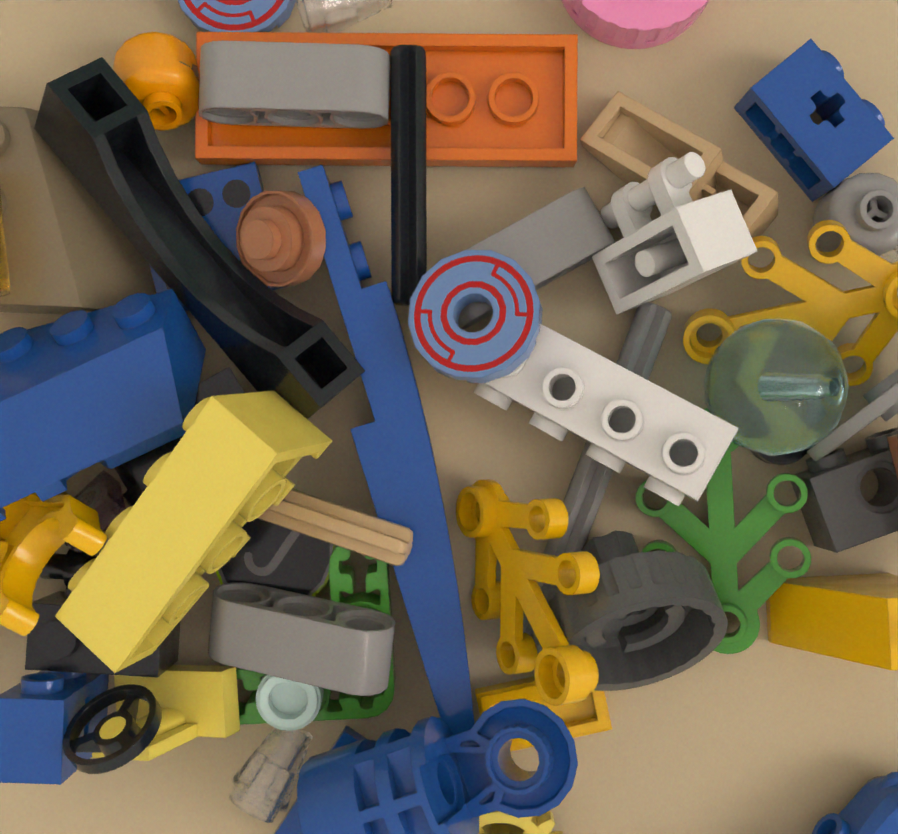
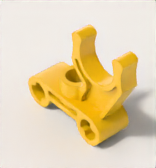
[0,491,107,636]

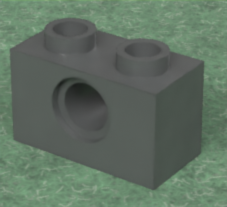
[791,427,898,553]

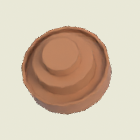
[236,191,326,287]

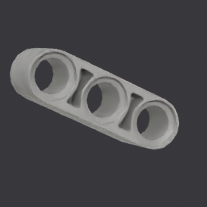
[199,41,390,129]
[458,187,615,330]
[208,582,396,696]

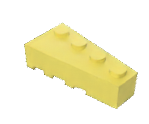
[55,390,332,673]

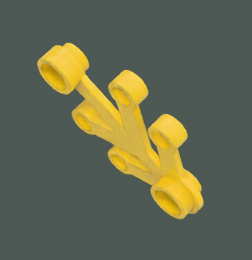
[683,220,898,399]
[456,479,600,706]

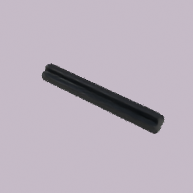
[390,45,427,306]

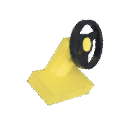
[63,665,240,774]

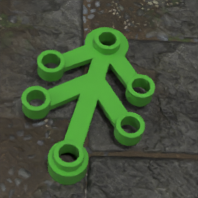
[636,406,811,654]

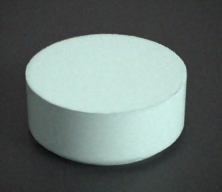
[256,674,324,731]

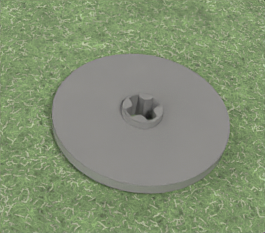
[806,369,898,462]

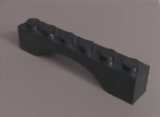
[34,57,365,419]

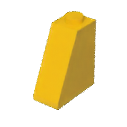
[766,573,898,670]

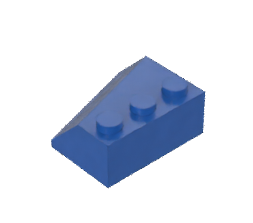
[0,289,206,522]

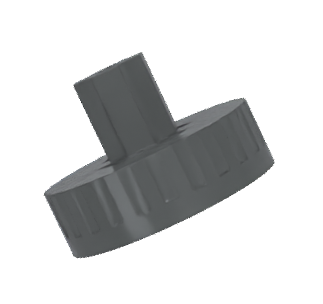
[548,530,728,691]

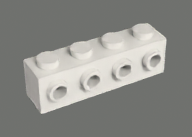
[473,322,739,506]

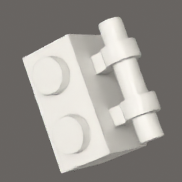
[592,152,758,315]

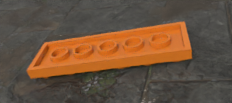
[195,32,578,167]

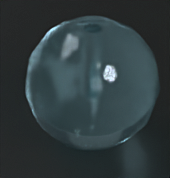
[704,317,848,456]

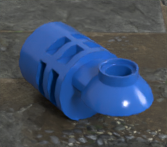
[297,699,578,834]

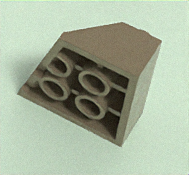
[0,106,156,315]

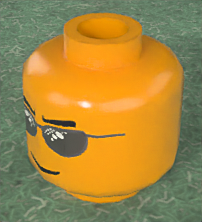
[113,32,200,131]

